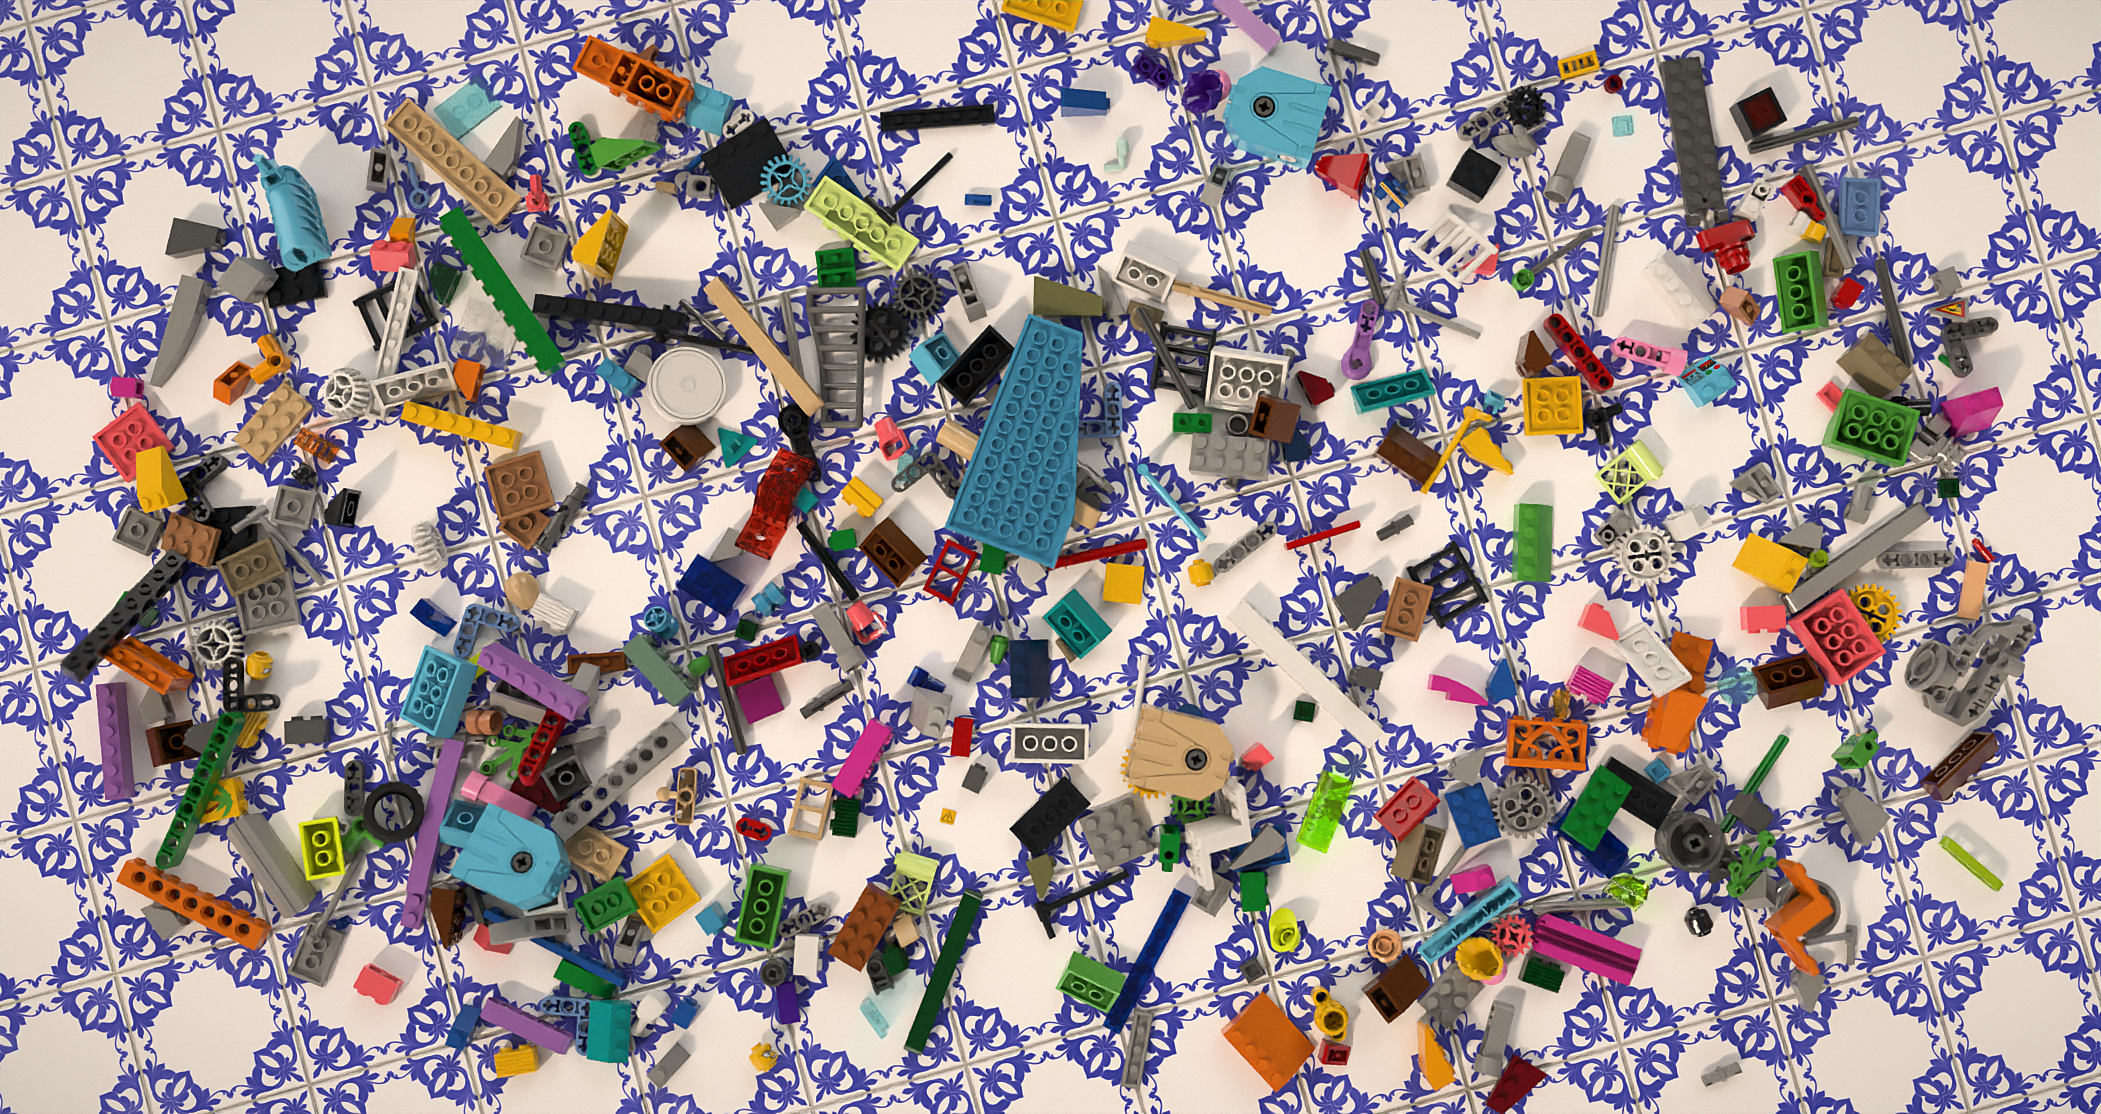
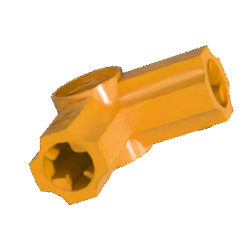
[249,333,291,385]

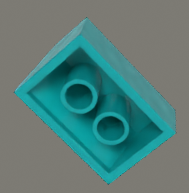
[1043,588,1113,660]
[586,1000,631,1063]

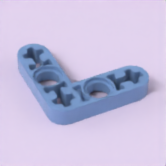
[1078,382,1122,439]
[453,604,521,658]
[540,995,594,1056]

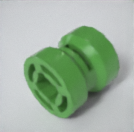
[1511,269,1534,291]

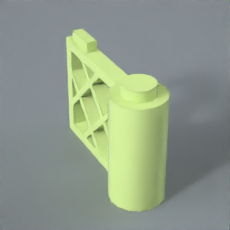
[1594,439,1665,505]
[886,850,939,916]

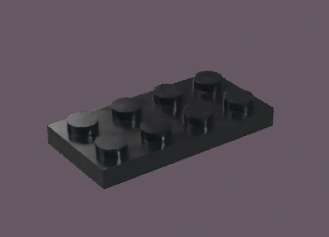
[1604,756,1678,830]
[1009,775,1091,857]

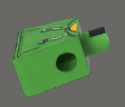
[1831,729,1879,770]

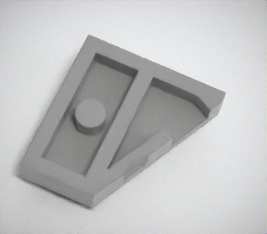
[1665,763,1720,806]

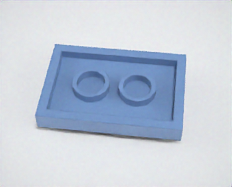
[1838,177,1881,237]

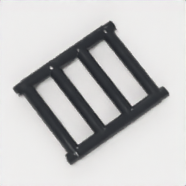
[352,281,439,352]
[1150,321,1217,399]
[1406,541,1489,629]

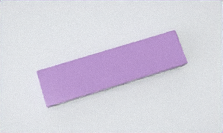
[1212,0,1281,54]

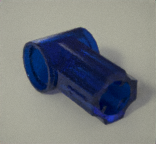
[906,665,947,693]

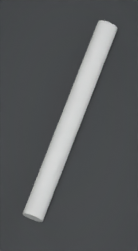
[1130,654,1149,731]

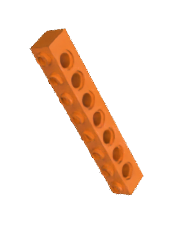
[116,857,272,951]

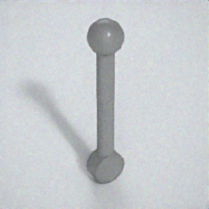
[385,721,396,762]

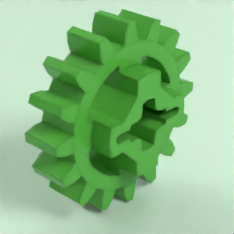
[1169,795,1212,825]

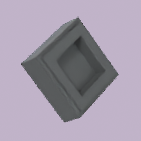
[1238,956,1265,984]

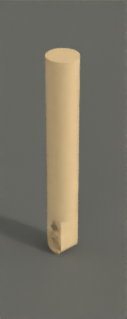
[936,419,1103,531]

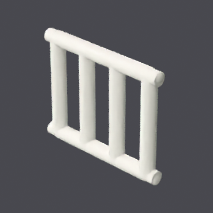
[1408,208,1499,289]

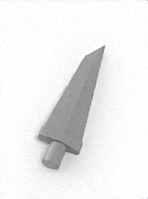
[1097,265,1125,327]

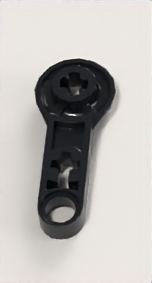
[777,404,822,483]

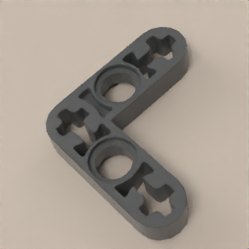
[1940,317,1999,378]
[891,452,961,499]

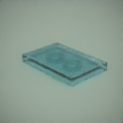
[433,75,503,141]

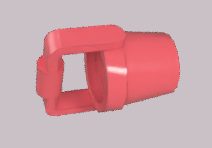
[874,417,910,461]
[845,600,887,643]

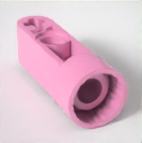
[1610,337,1688,377]
[460,770,537,821]

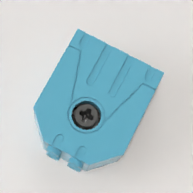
[1222,66,1333,169]
[449,803,571,911]

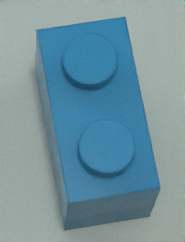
[595,357,641,398]
[694,901,730,936]

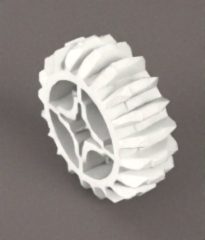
[321,367,371,419]
[410,520,449,572]
[190,618,246,670]

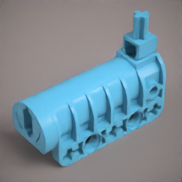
[252,153,332,272]

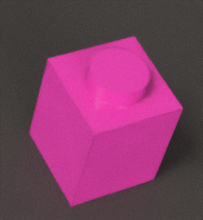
[110,377,144,399]

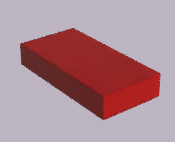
[950,717,974,757]

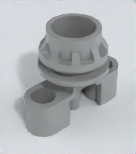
[1907,413,1968,472]

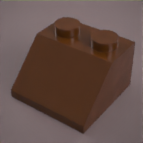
[1515,330,1554,378]
[145,719,201,768]

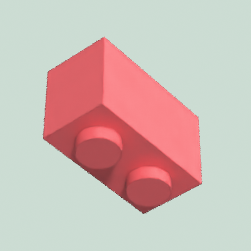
[369,240,417,272]
[1740,605,1786,634]
[353,963,404,1005]

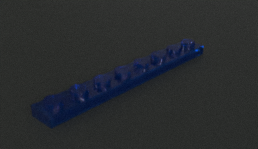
[1102,887,1191,1035]

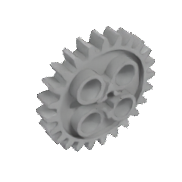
[1491,776,1555,839]

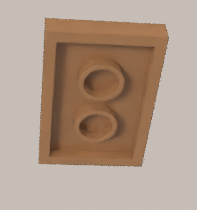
[160,512,222,567]
[1380,576,1434,642]

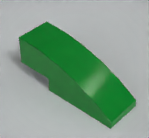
[553,958,617,1000]

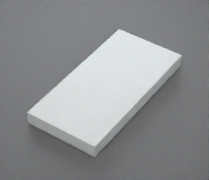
[1613,623,1692,698]

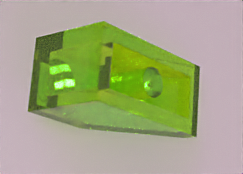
[1602,876,1650,912]

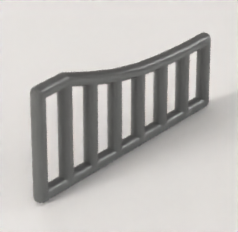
[806,286,866,429]

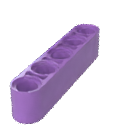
[480,997,574,1055]

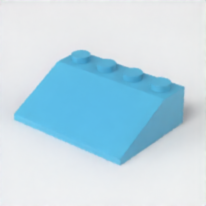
[399,645,479,739]

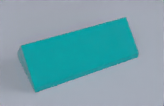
[1350,368,1436,416]

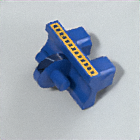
[1374,178,1409,213]

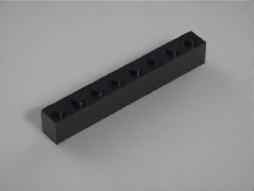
[532,293,691,337]

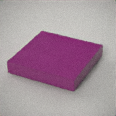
[734,674,785,724]

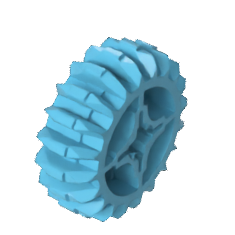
[760,154,812,207]

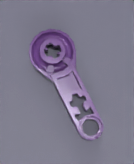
[1340,300,1379,380]

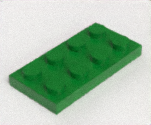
[1559,764,1632,851]

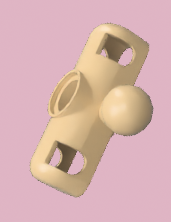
[656,767,698,825]

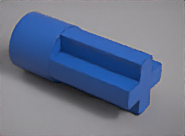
[964,194,992,207]

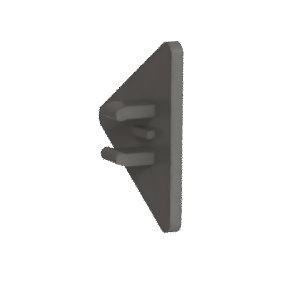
[1708,848,1742,884]

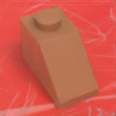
[1719,286,1761,326]

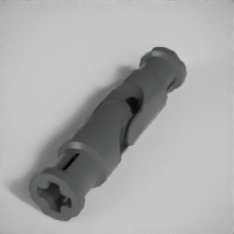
[534,481,591,555]

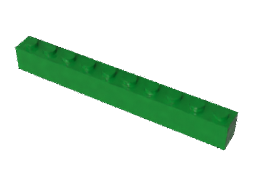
[439,206,567,377]

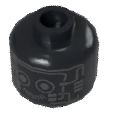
[1684,907,1714,937]

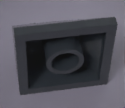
[323,488,361,529]

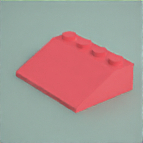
[1787,588,1887,685]

